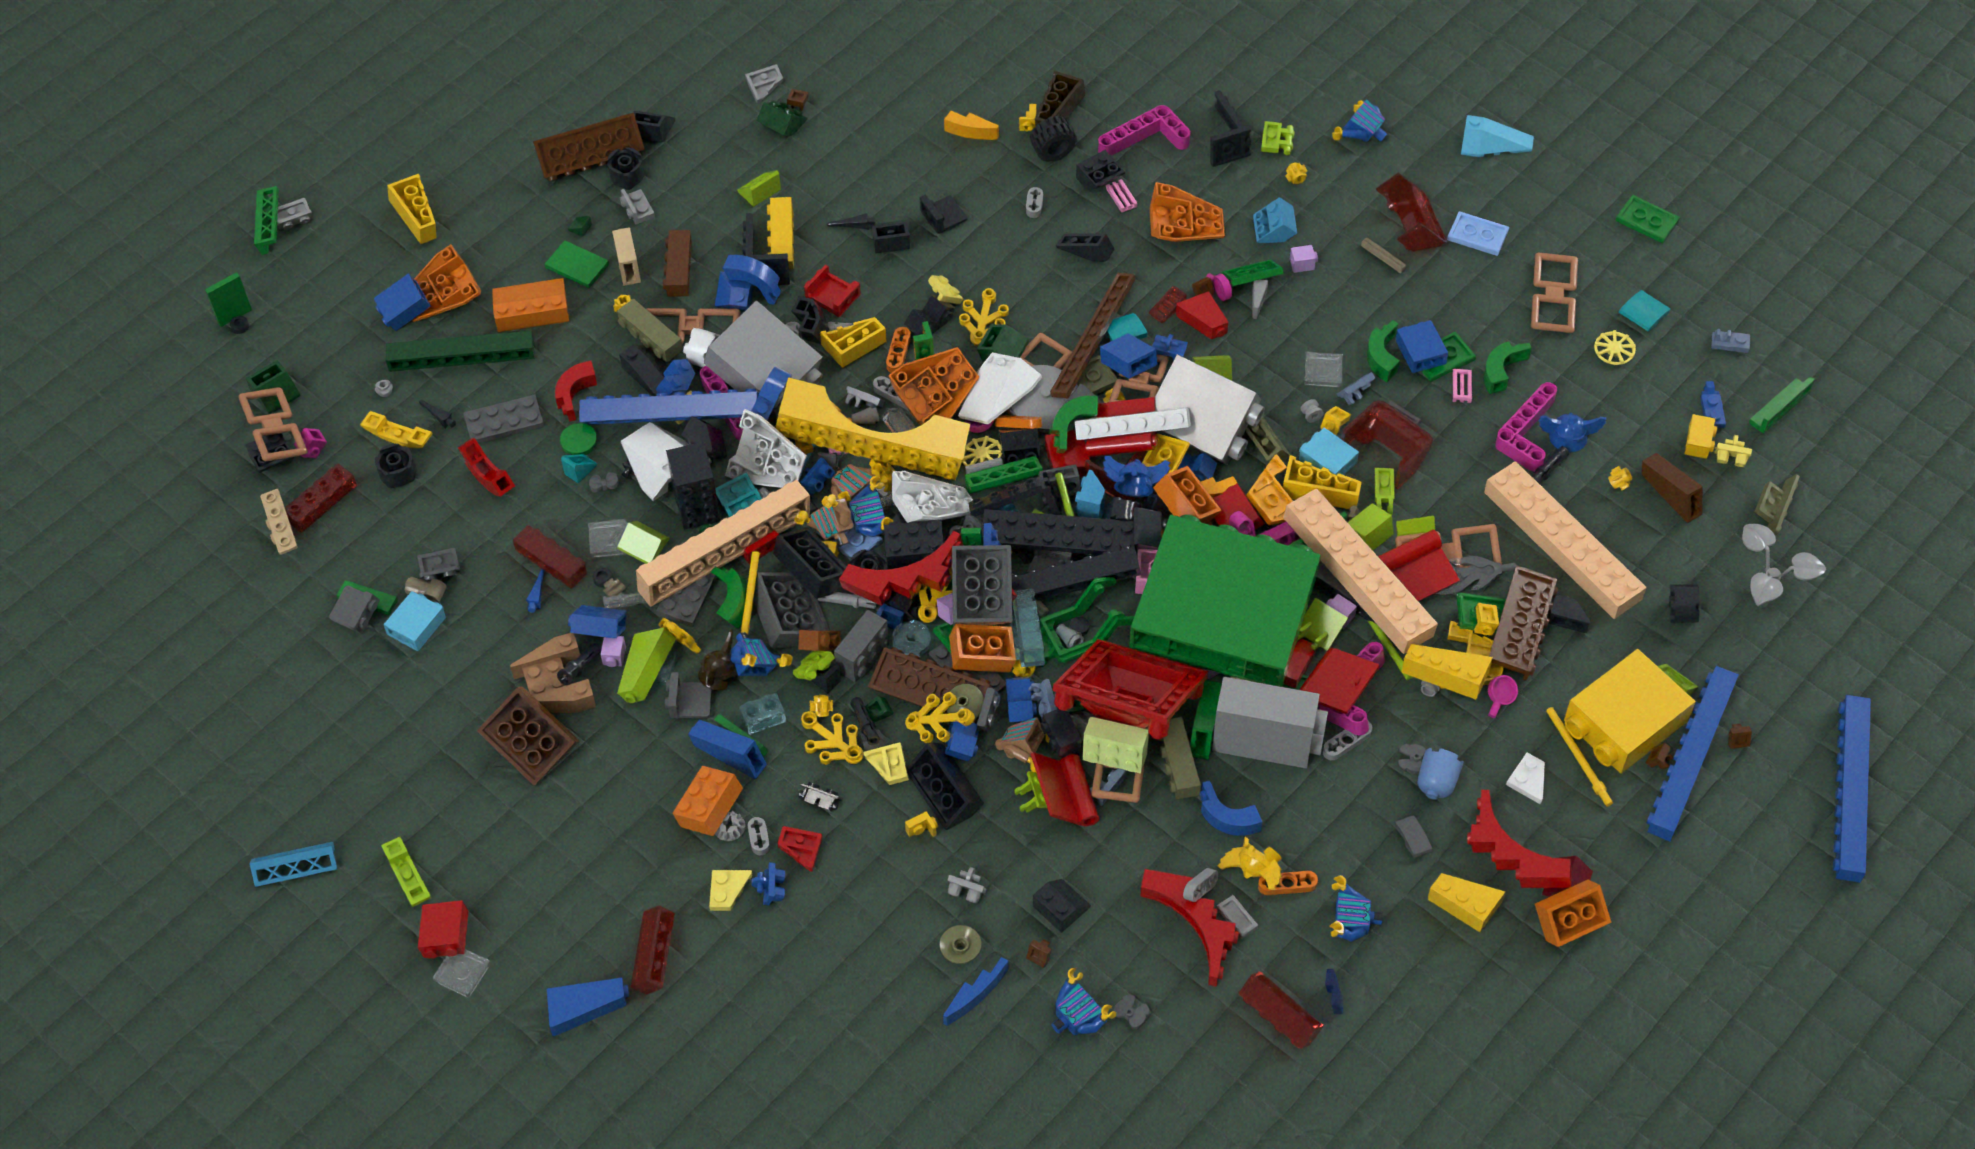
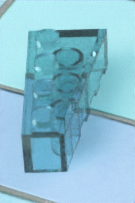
[1010,589,1045,667]

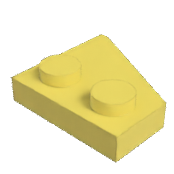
[928,275,963,304]
[863,742,909,785]
[709,870,752,911]

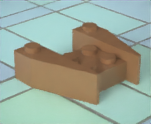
[510,633,596,713]

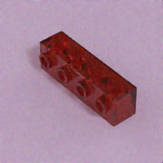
[285,463,357,533]
[513,525,587,589]
[631,905,675,995]
[1238,971,1323,1049]

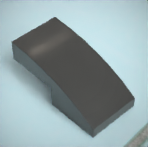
[1395,815,1433,858]

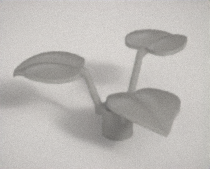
[1742,524,1826,606]

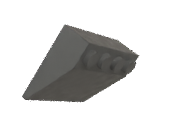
[952,545,1012,627]
[753,572,829,648]

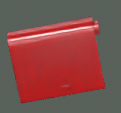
[1086,397,1158,457]
[1378,529,1460,602]
[1299,648,1380,714]
[1031,752,1099,827]

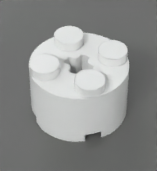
[683,328,720,368]

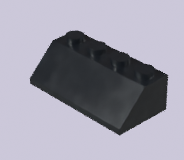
[773,527,846,599]
[906,743,984,830]

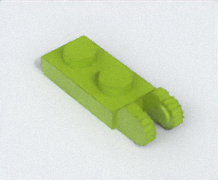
[1374,468,1394,515]

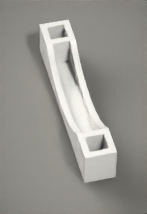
[1075,407,1191,440]

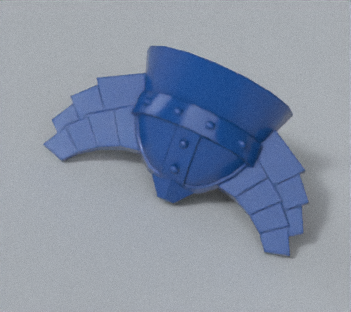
[1539,413,1606,452]
[1103,456,1170,497]

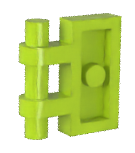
[1261,121,1295,155]
[793,651,835,680]

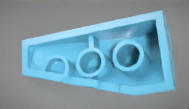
[1461,115,1534,157]

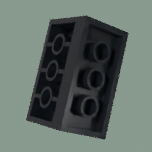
[666,442,720,530]

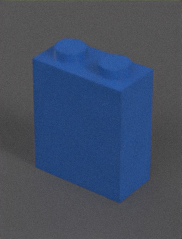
[374,273,431,331]
[1396,320,1448,373]
[1100,333,1157,379]
[568,605,627,638]

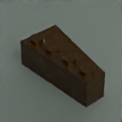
[1035,71,1085,126]

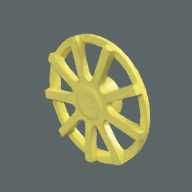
[1594,330,1636,365]
[962,436,1002,466]

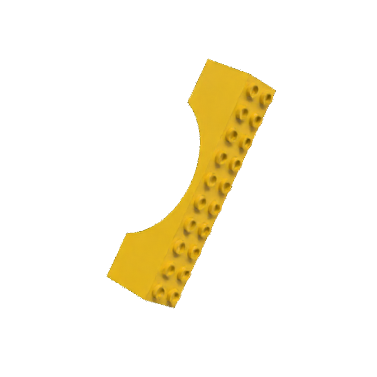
[776,377,970,480]

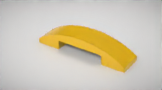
[360,411,432,448]

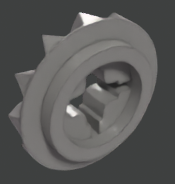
[715,810,745,841]

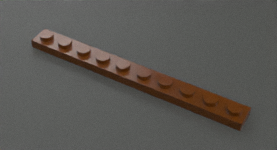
[1050,273,1135,399]

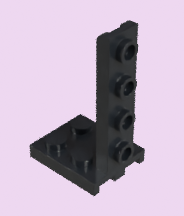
[1210,90,1251,167]
[742,213,790,286]
[968,470,1062,517]

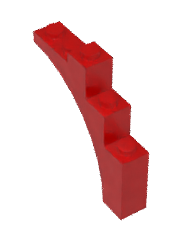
[839,531,963,606]
[1467,790,1572,888]
[1141,869,1239,986]

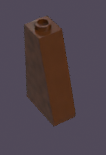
[1642,453,1703,523]

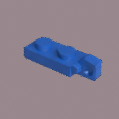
[1700,381,1726,428]

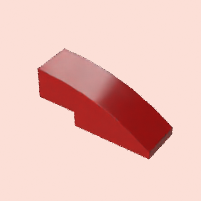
[1284,639,1319,688]

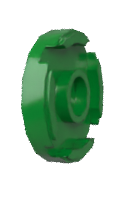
[560,423,597,455]

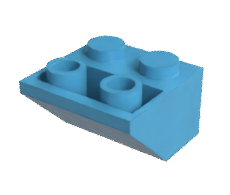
[1253,197,1297,243]
[1075,470,1105,519]

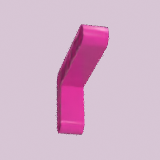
[1098,105,1190,156]
[700,366,743,440]
[1495,382,1557,472]
[1229,511,1300,546]
[1318,642,1385,735]

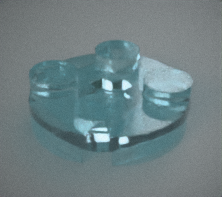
[892,620,931,657]

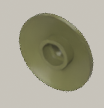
[946,684,984,720]
[940,925,981,964]

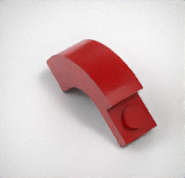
[555,361,597,422]
[458,438,515,497]

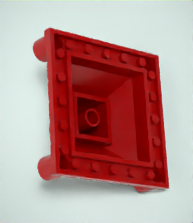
[1053,639,1209,739]

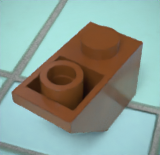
[798,630,841,651]

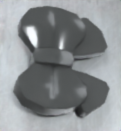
[589,472,619,492]
[1398,744,1426,774]
[1113,995,1149,1029]

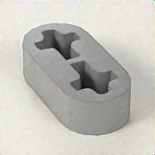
[1026,187,1043,218]
[748,817,770,855]

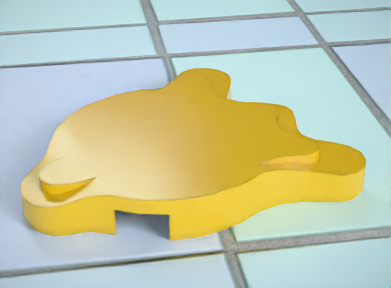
[659,618,701,654]

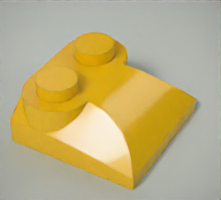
[1142,434,1190,473]

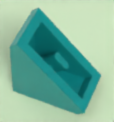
[561,454,598,483]

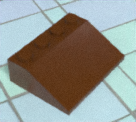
[477,686,579,786]

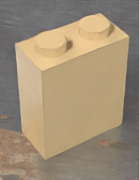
[612,228,641,286]

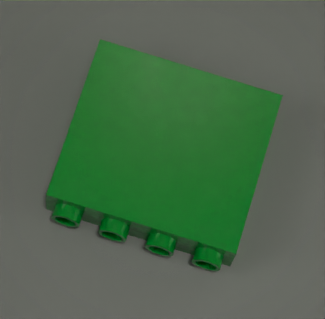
[1129,515,1321,687]

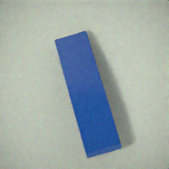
[943,957,1009,1026]

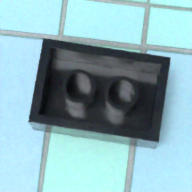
[884,519,943,569]

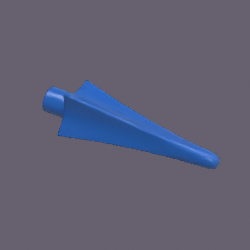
[526,569,545,613]

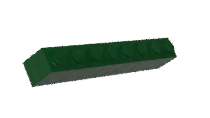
[386,331,535,372]

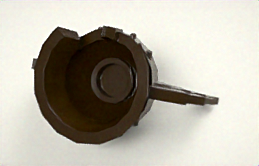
[698,629,737,690]

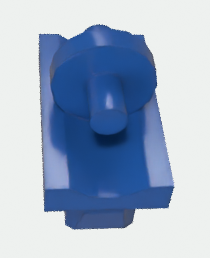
[1152,334,1188,361]
[800,458,835,495]
[751,862,785,905]

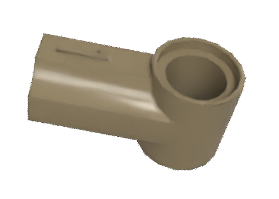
[404,577,446,603]

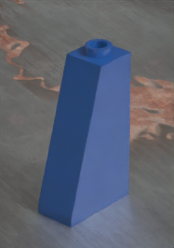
[688,719,767,779]
[547,978,629,1036]

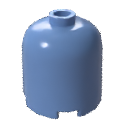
[1417,748,1464,799]

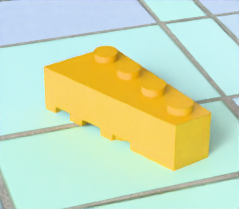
[387,174,437,244]
[767,197,794,269]
[1283,455,1362,509]
[1402,644,1493,700]

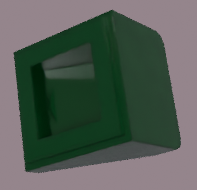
[568,216,592,236]
[865,695,894,723]

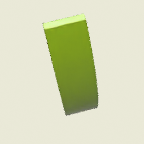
[381,836,431,907]

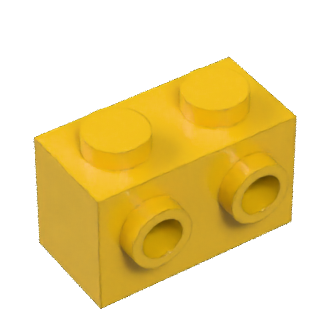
[1684,414,1717,459]

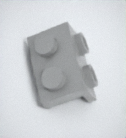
[277,198,313,230]

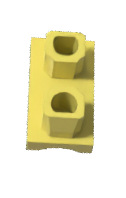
[1715,435,1752,467]

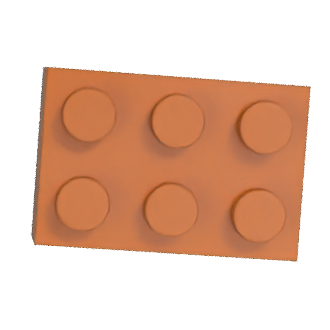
[1153,466,1221,524]
[949,624,1016,672]
[672,766,743,836]
[1535,880,1611,947]

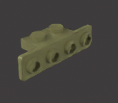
[1754,474,1800,535]

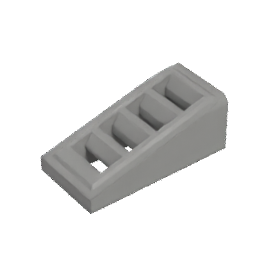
[1252,280,1268,319]

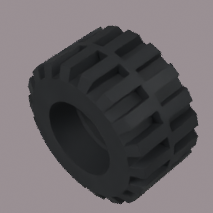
[1030,116,1078,162]

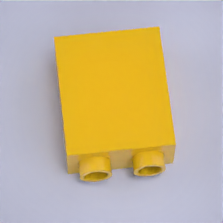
[1564,649,1696,774]

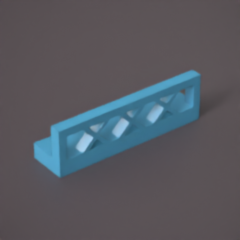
[250,842,337,887]

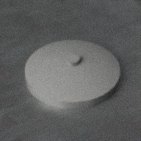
[1009,365,1078,433]

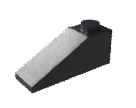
[1056,233,1115,262]

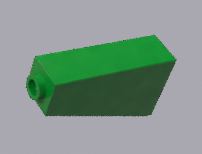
[1190,680,1222,760]

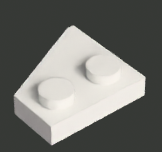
[1506,752,1545,804]

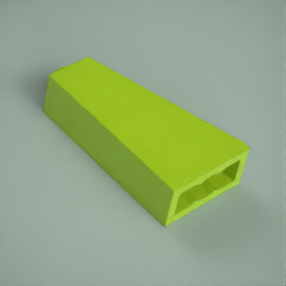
[617,628,676,703]

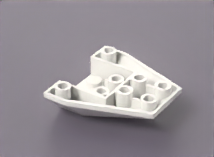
[958,353,1042,424]
[725,409,807,488]
[621,422,712,501]
[892,471,973,523]

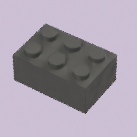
[834,610,889,683]

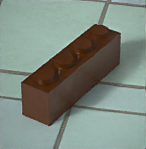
[663,230,692,297]

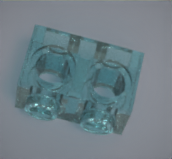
[739,693,786,735]

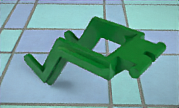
[1024,577,1134,667]

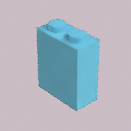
[1299,427,1359,475]
[384,591,446,651]

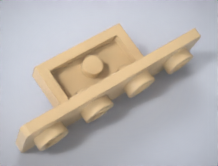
[260,489,298,555]

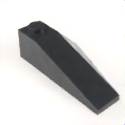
[619,344,667,396]

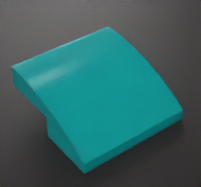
[1619,290,1671,331]
[1105,313,1148,341]
[715,472,762,517]

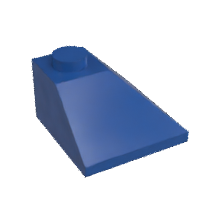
[715,271,754,311]

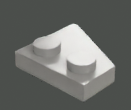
[745,64,783,104]

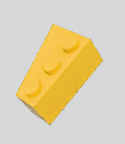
[820,317,887,368]
[1427,873,1505,932]

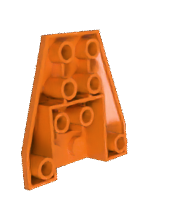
[1150,182,1225,242]
[412,244,481,322]
[888,347,979,425]

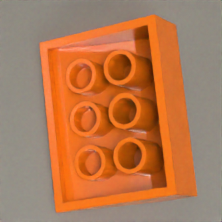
[492,278,570,332]

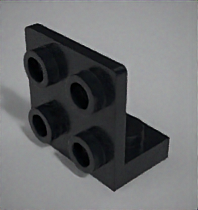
[919,194,967,234]

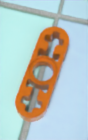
[886,327,911,373]
[995,415,1042,429]
[1258,871,1318,895]

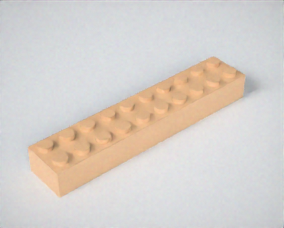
[1484,461,1647,619]
[636,480,810,607]
[1284,489,1438,654]

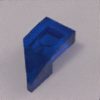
[1325,969,1343,1014]

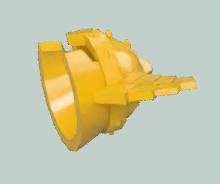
[1217,837,1282,890]

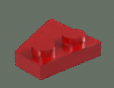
[778,826,823,872]

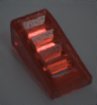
[1149,286,1187,323]

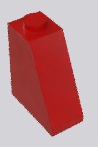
[1176,291,1229,339]

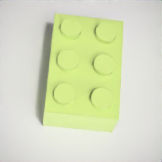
[1083,717,1149,773]

